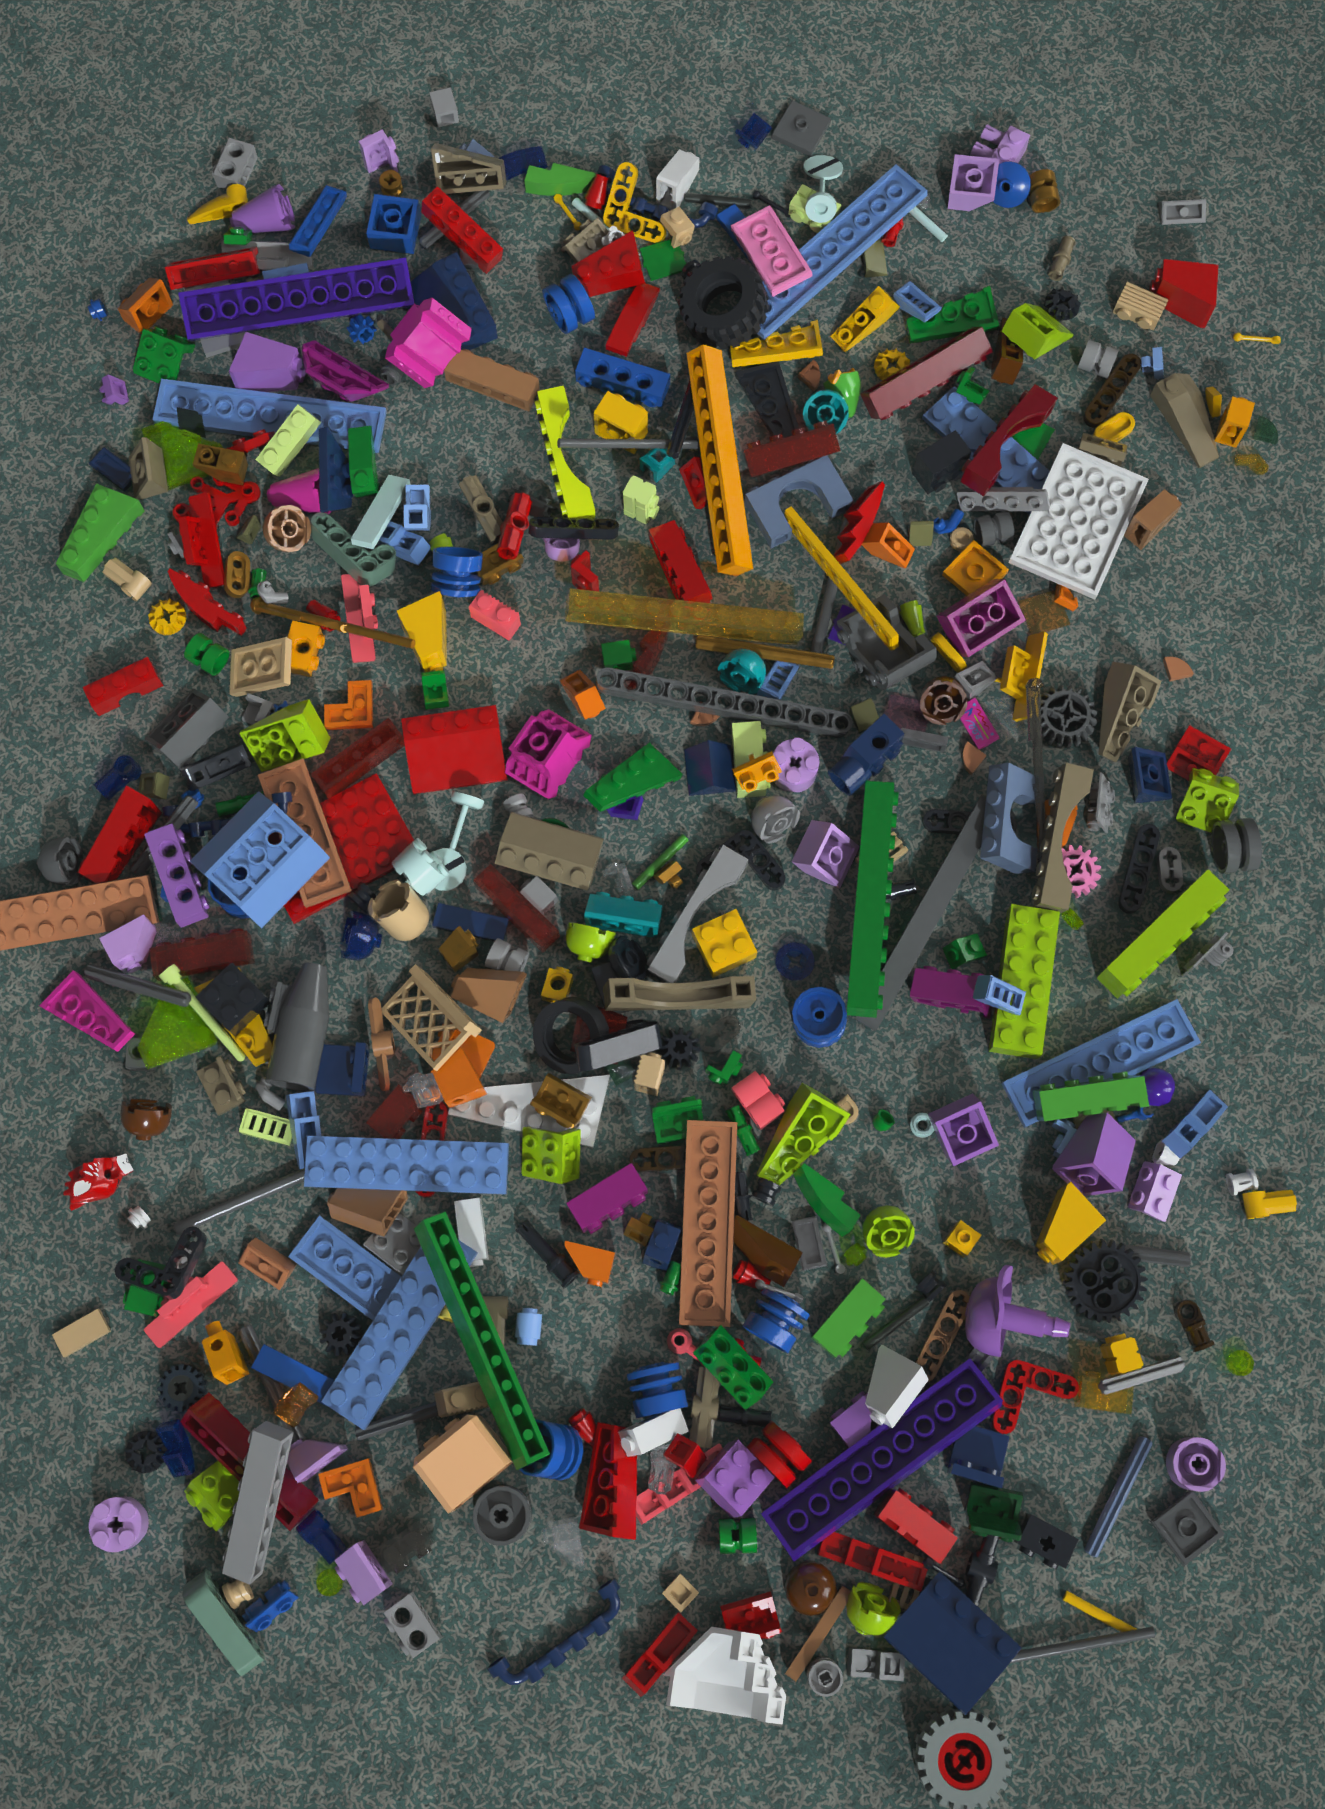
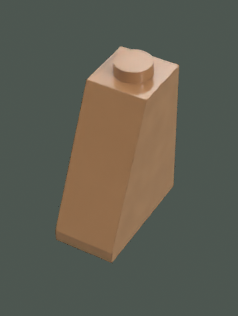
[1124,489,1182,550]
[451,968,527,1023]
[327,1188,408,1237]

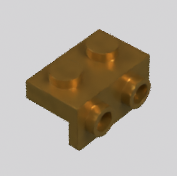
[475,544,524,586]
[530,1073,592,1128]

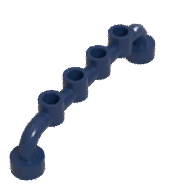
[596,165,718,228]
[162,792,292,838]
[487,1578,620,1685]

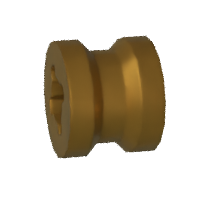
[379,170,403,197]

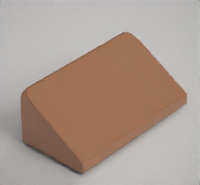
[238,1238,297,1290]

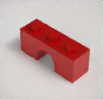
[82,657,164,716]

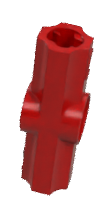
[496,492,532,560]

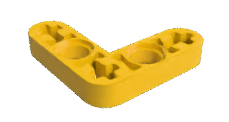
[603,162,666,243]

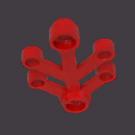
[173,477,261,529]

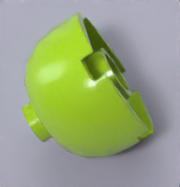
[566,922,616,963]
[862,1205,915,1258]
[846,1582,901,1635]

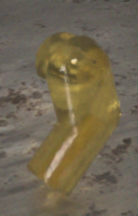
[1235,454,1269,475]

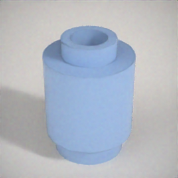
[515,1308,542,1346]

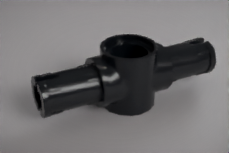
[966,1534,999,1607]

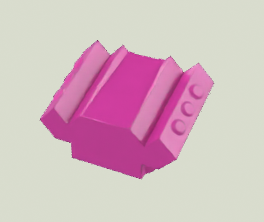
[385,298,471,388]
[505,709,591,799]

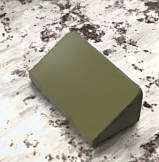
[862,236,888,278]

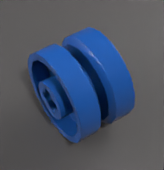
[542,274,595,335]
[792,987,847,1048]

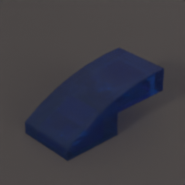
[498,146,548,181]
[155,1419,195,1477]

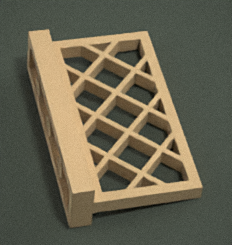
[381,964,482,1071]

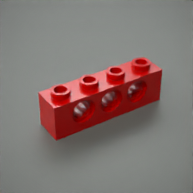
[421,186,503,274]

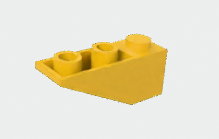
[830,286,900,352]

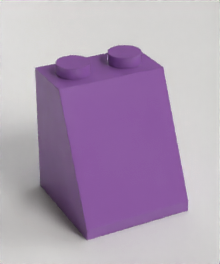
[229,332,306,392]
[1052,1112,1136,1196]

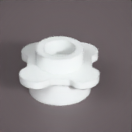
[601,226,624,246]

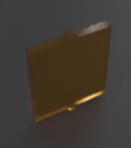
[1018,590,1070,635]

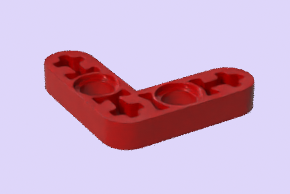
[992,1360,1079,1434]

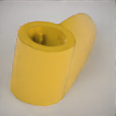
[187,184,248,224]

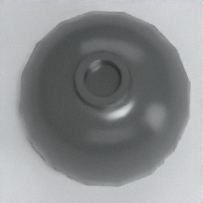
[37,837,84,885]

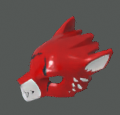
[63,1154,133,1211]

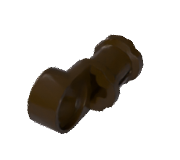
[1174,1300,1215,1352]

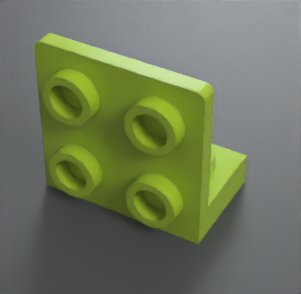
[521,1126,581,1184]

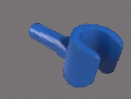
[1116,1105,1154,1123]

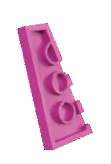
[39,970,135,1052]

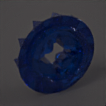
[776,942,815,981]

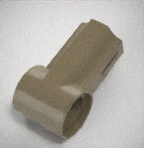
[482,1296,509,1347]

